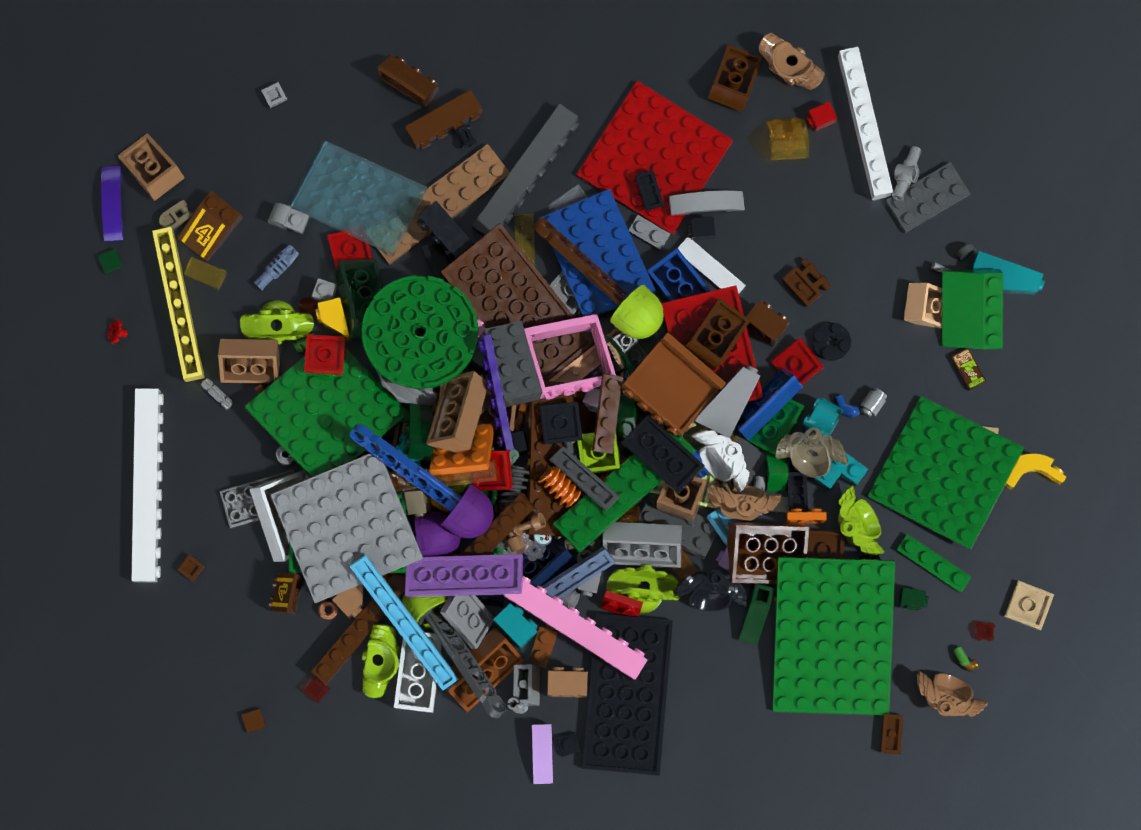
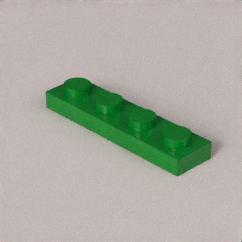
[896,534,971,593]

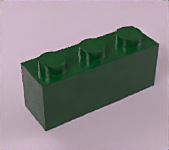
[404,404,434,461]

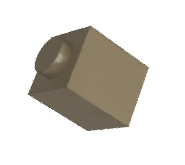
[404,487,432,517]

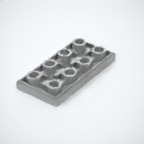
[220,469,295,528]

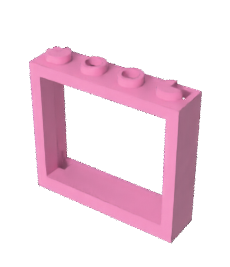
[524,314,616,399]

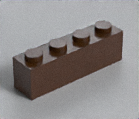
[405,90,483,150]

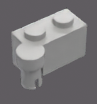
[507,664,540,714]

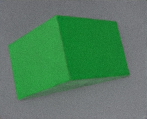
[766,453,789,492]

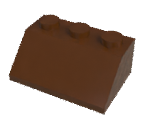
[377,55,439,108]

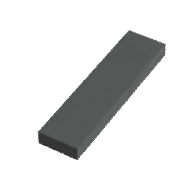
[549,446,620,512]

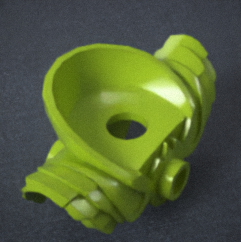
[240,300,314,344]
[838,485,885,555]
[606,564,680,613]
[362,624,400,698]

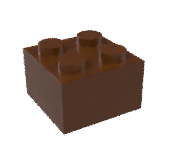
[746,300,789,347]

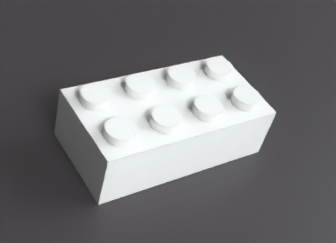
[394,633,442,713]

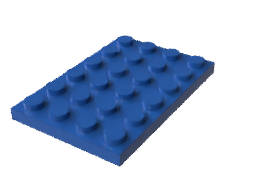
[541,189,655,317]

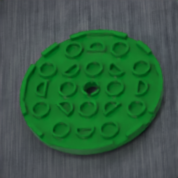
[362,275,478,389]

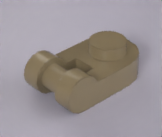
[159,200,194,230]

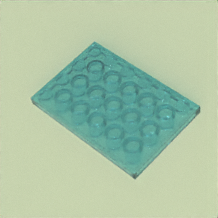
[291,141,427,256]

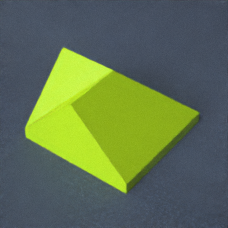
[578,432,620,473]

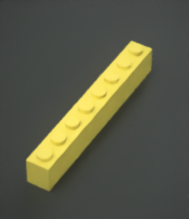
[152,227,205,382]

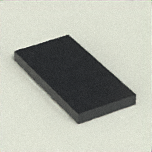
[621,415,705,494]

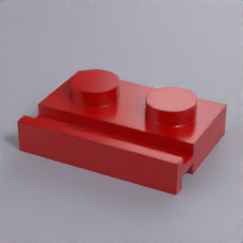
[600,590,643,617]

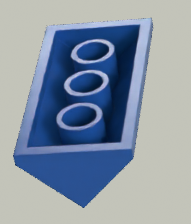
[735,368,803,441]

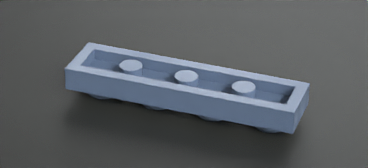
[541,546,615,599]

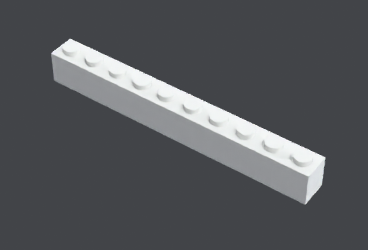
[132,389,164,582]

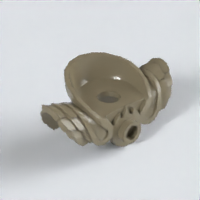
[776,428,848,478]

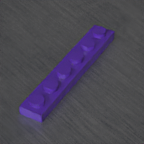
[478,334,514,450]

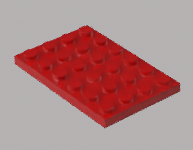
[661,285,763,401]

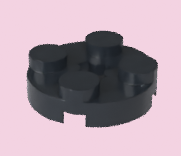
[812,323,851,361]

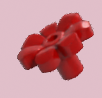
[107,319,128,344]

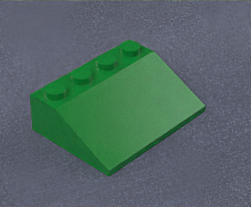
[942,269,1003,349]

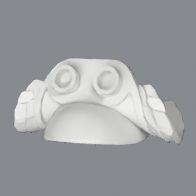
[691,430,749,493]

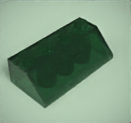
[335,259,383,338]

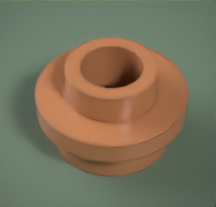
[318,600,338,620]

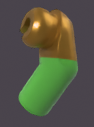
[953,647,979,672]

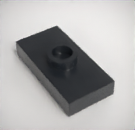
[635,170,664,212]

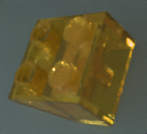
[767,118,809,160]

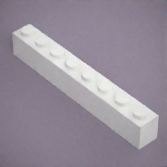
[838,47,893,200]

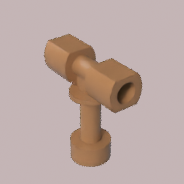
[496,513,546,552]

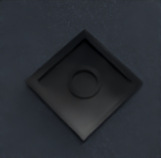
[539,402,583,445]

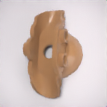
[759,33,825,90]
[707,483,781,521]
[917,671,988,717]

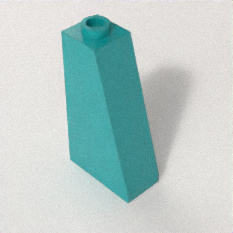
[971,251,1045,295]

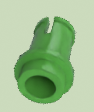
[293,333,314,353]

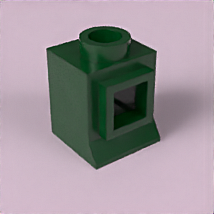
[898,588,929,611]

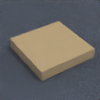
[1004,580,1054,631]

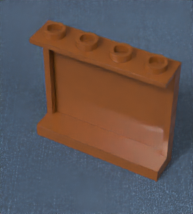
[621,333,726,438]

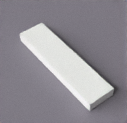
[678,237,746,294]

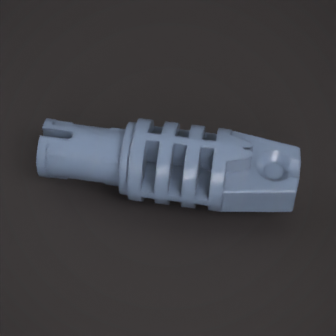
[254,245,299,291]

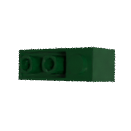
[738,584,775,645]

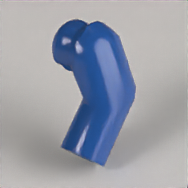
[834,395,860,418]

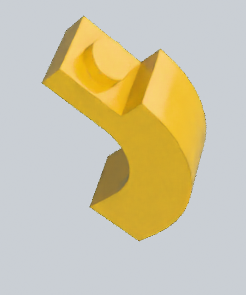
[1005,454,1066,490]

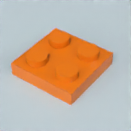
[784,509,826,524]

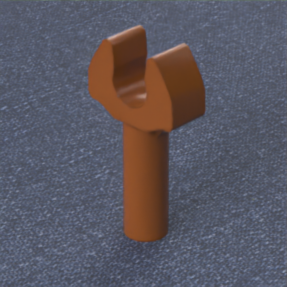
[513,402,529,433]

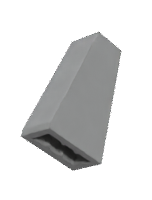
[695,365,761,438]

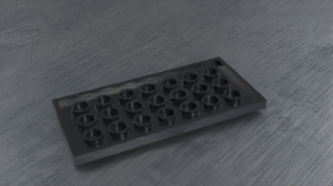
[582,613,673,776]

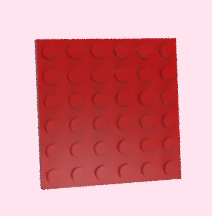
[576,81,733,236]

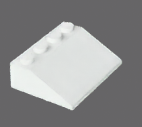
[250,470,311,562]

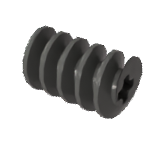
[499,465,530,506]

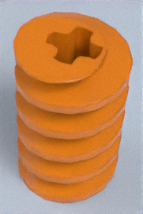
[538,466,581,508]

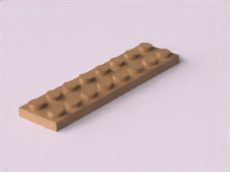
[367,144,510,265]

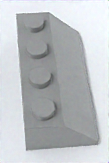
[603,522,682,568]

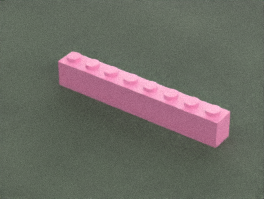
[503,576,647,679]

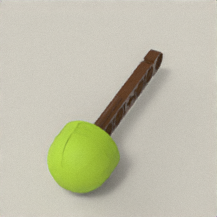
[533,218,664,339]

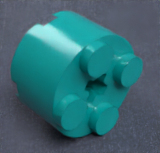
[803,398,844,435]

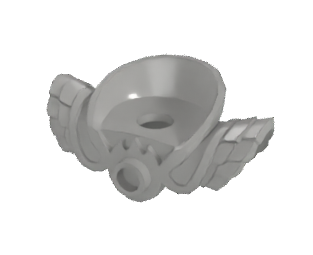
[380,374,438,406]

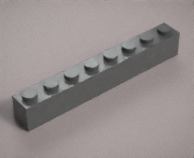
[472,104,579,236]

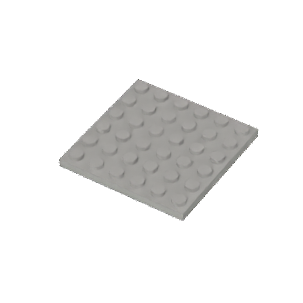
[271,453,424,603]

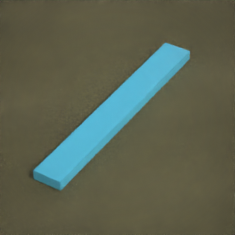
[349,554,459,690]

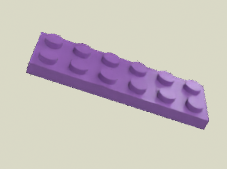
[405,554,523,597]

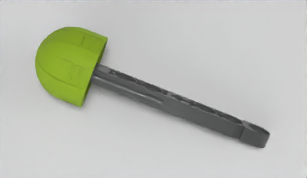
[402,593,506,718]

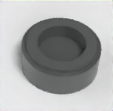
[956,243,976,260]

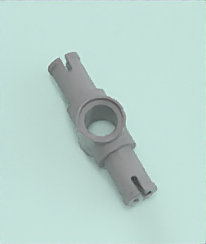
[892,146,922,201]

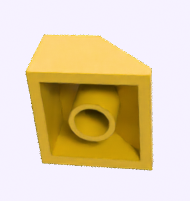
[315,298,351,341]

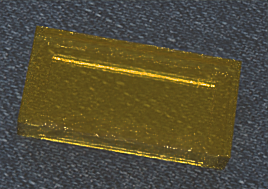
[184,257,227,290]

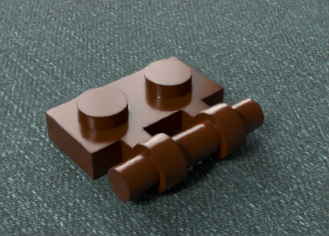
[782,258,831,308]

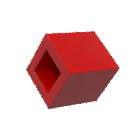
[806,101,837,132]

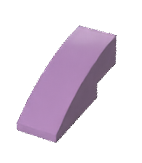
[532,724,553,784]

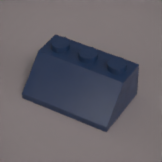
[523,537,578,588]

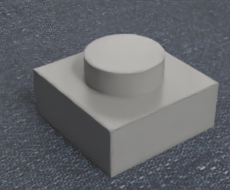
[261,82,287,108]

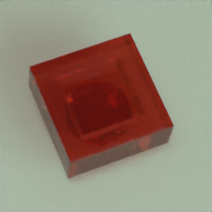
[303,676,331,704]

